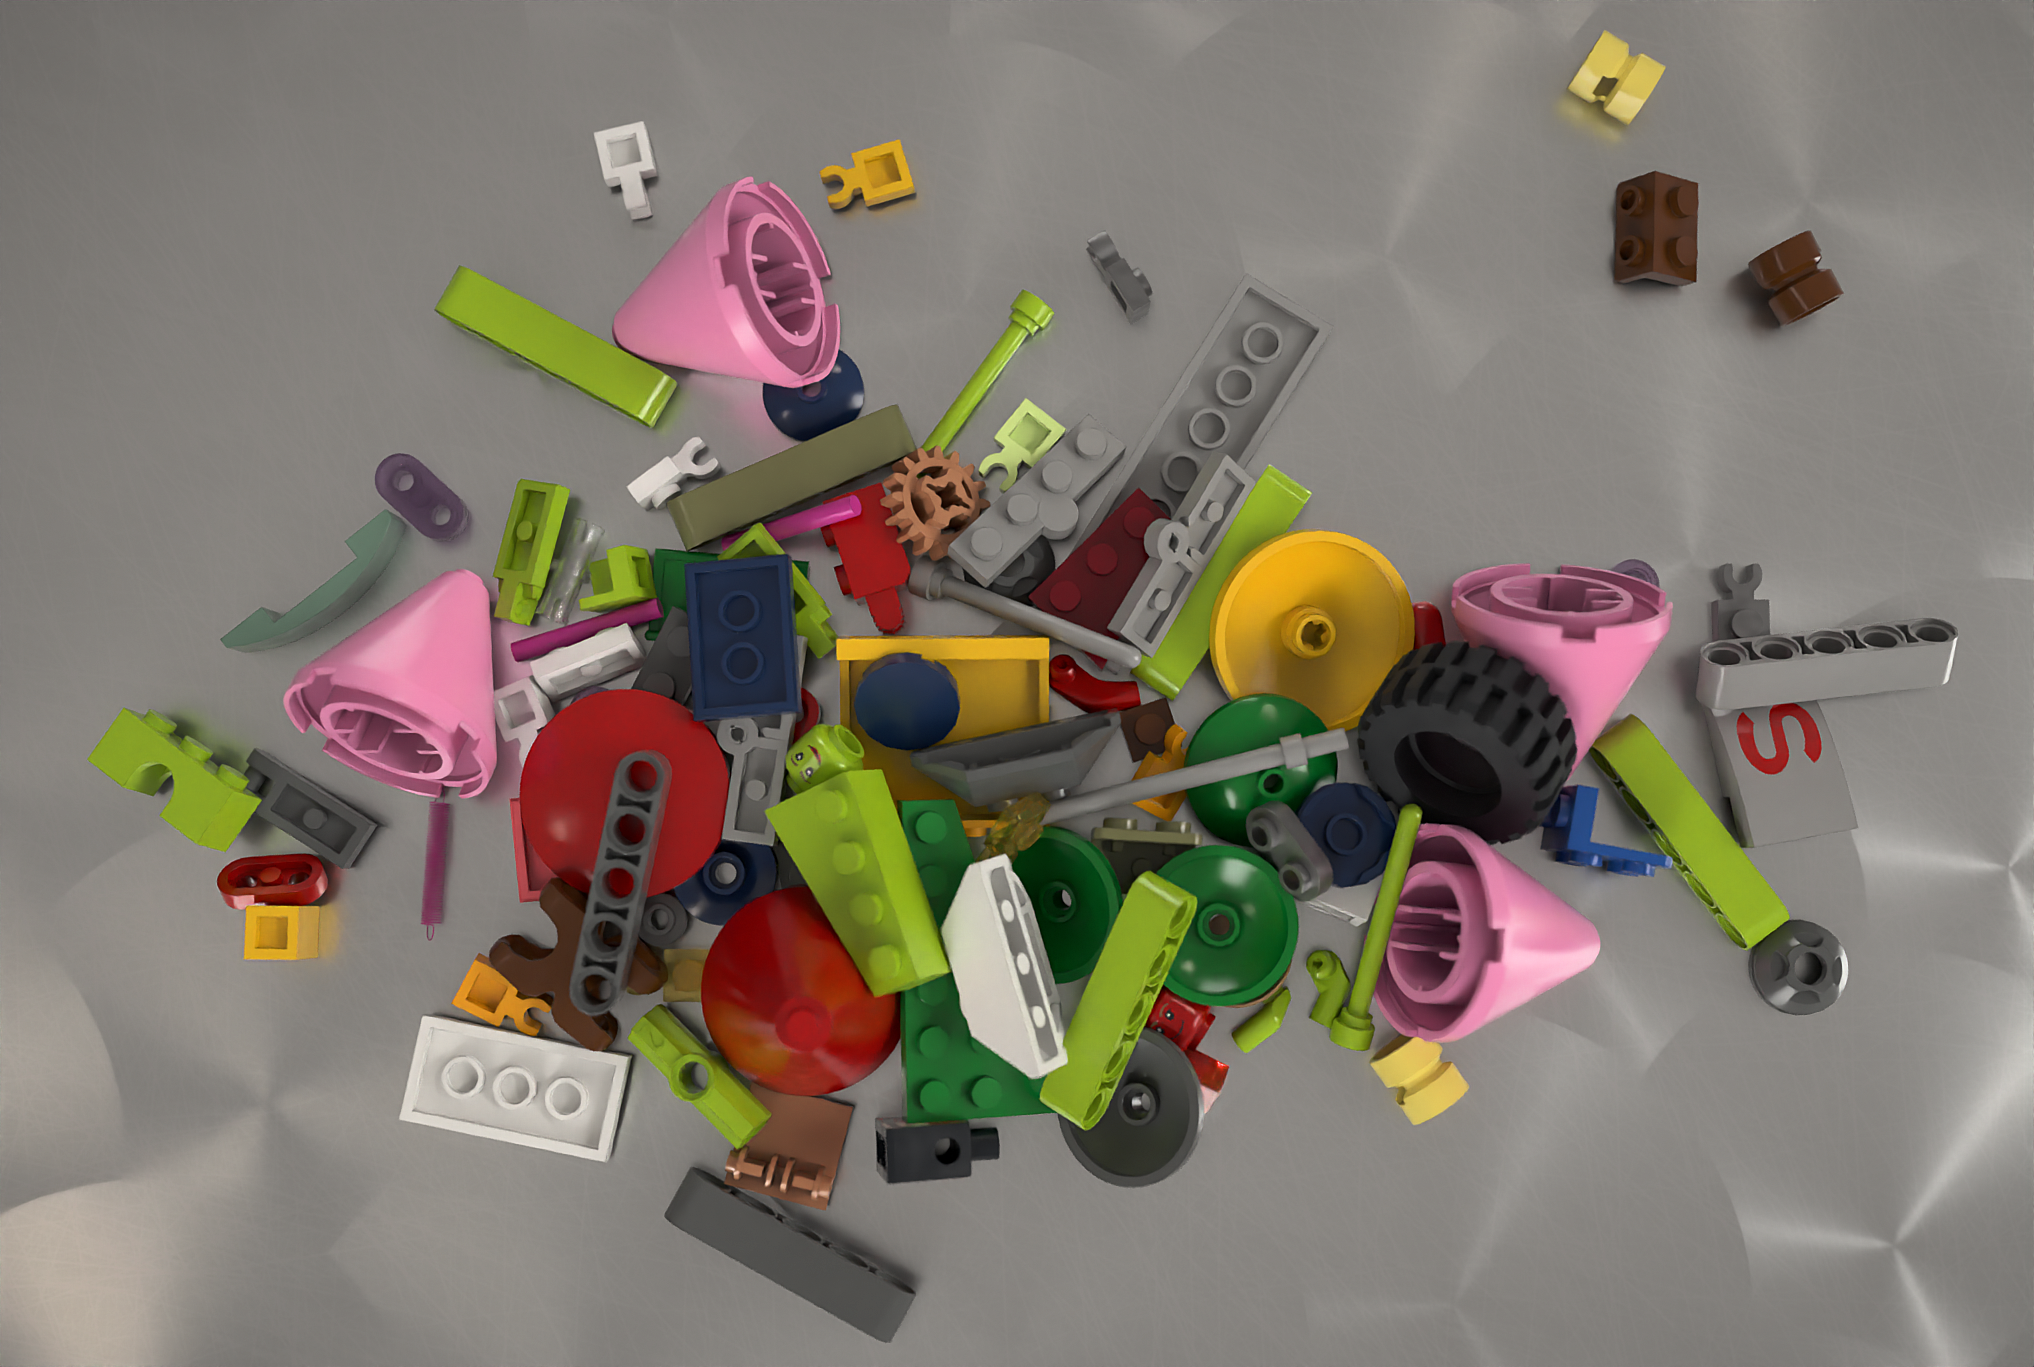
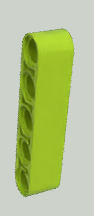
[434,265,678,428]
[1130,464,1312,701]
[1589,714,1790,951]
[1040,871,1197,1130]

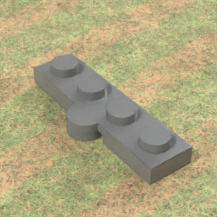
[947,414,1126,588]
[1107,451,1256,658]
[717,635,808,846]

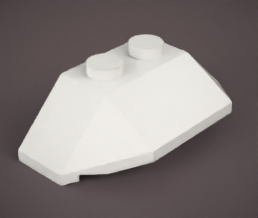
[941,854,1068,1079]

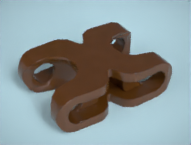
[489,878,668,1051]

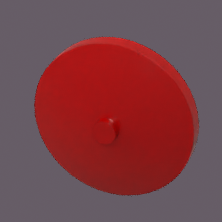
[519,689,731,898]

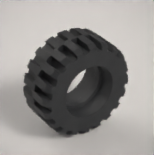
[1357,641,1577,846]

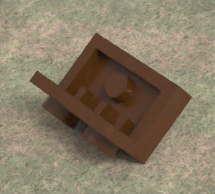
[1615,171,1699,286]

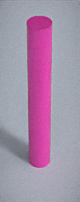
[721,495,862,551]
[511,597,664,663]

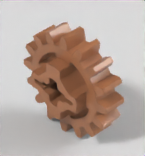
[880,446,990,561]

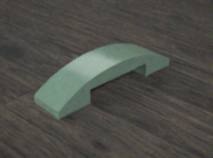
[220,509,407,653]

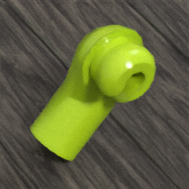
[1306,950,1351,1029]
[1231,985,1291,1053]

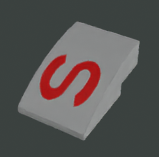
[1703,700,1858,848]

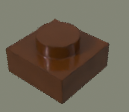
[1119,697,1182,763]

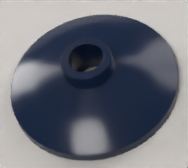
[762,349,864,442]
[674,839,777,926]

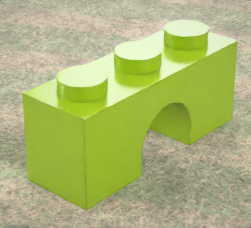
[87,708,262,852]

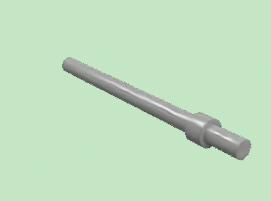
[1032,728,1349,827]

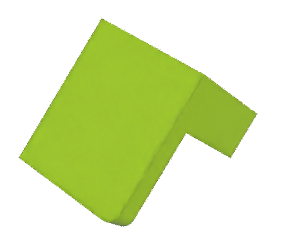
[578,545,657,613]

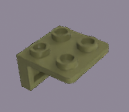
[1091,818,1203,894]

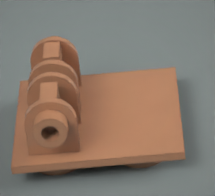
[724,1081,853,1211]

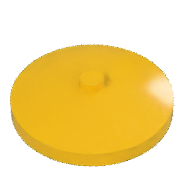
[1209,529,1415,732]

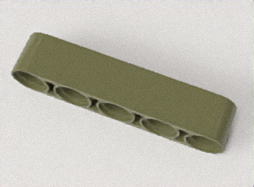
[666,404,917,551]

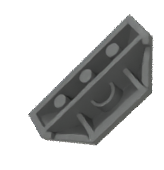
[910,707,1121,812]

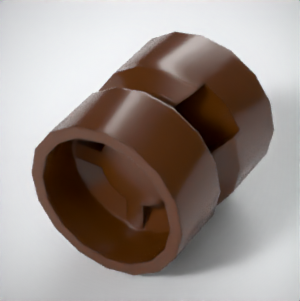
[1748,230,1844,327]

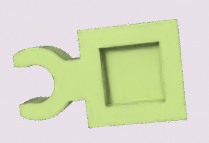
[978,398,1066,494]

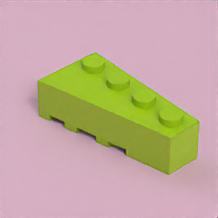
[764,769,952,997]

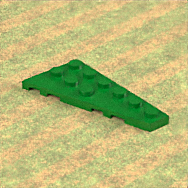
[897,799,1057,1124]

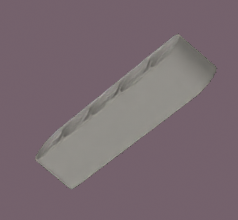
[1696,618,1958,710]

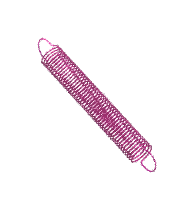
[420,787,450,941]

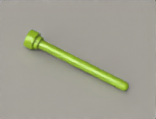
[891,290,1055,493]
[1329,804,1422,1051]

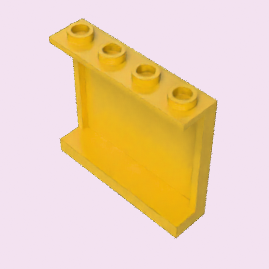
[836,635,1050,837]

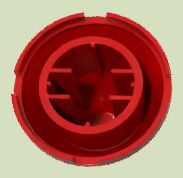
[701,884,901,1096]

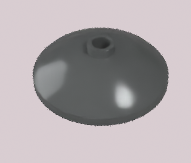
[1057,1027,1204,1188]

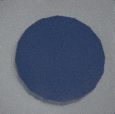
[854,652,960,751]
[1295,782,1397,888]

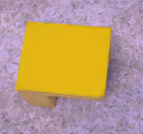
[244,905,320,960]

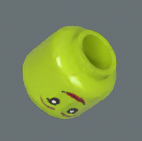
[785,724,864,794]

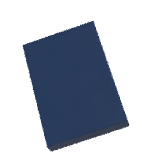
[684,554,802,722]

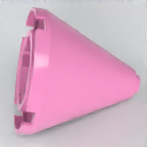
[612,176,840,388]
[1451,563,1673,781]
[284,569,497,799]
[1364,824,1600,1043]

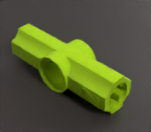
[627,1004,772,1149]

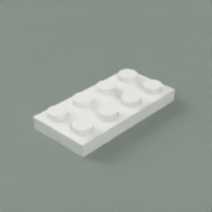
[399,1014,632,1162]

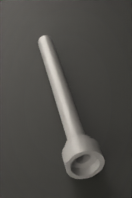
[908,555,1142,668]

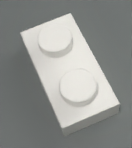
[530,623,646,702]

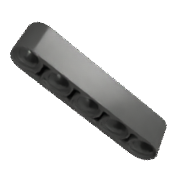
[570,750,672,1015]
[664,1167,917,1343]

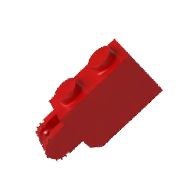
[820,482,911,635]

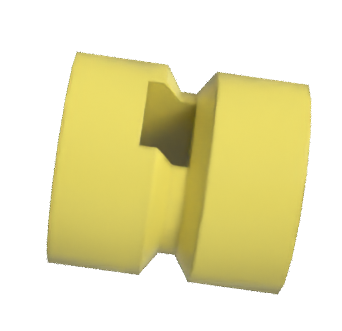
[1567,30,1666,126]
[1369,1034,1469,1125]

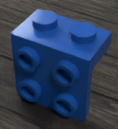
[1539,784,1673,877]

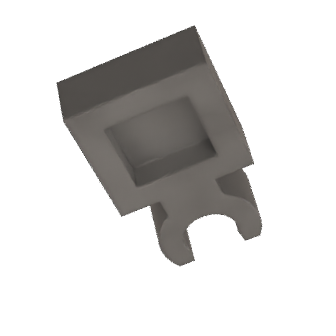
[1086,230,1153,324]
[1711,564,1770,642]

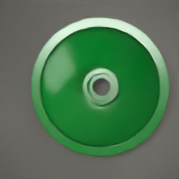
[1184,693,1338,847]
[988,826,1123,984]
[1156,845,1299,1006]

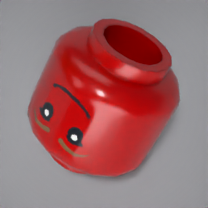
[1144,984,1216,1052]

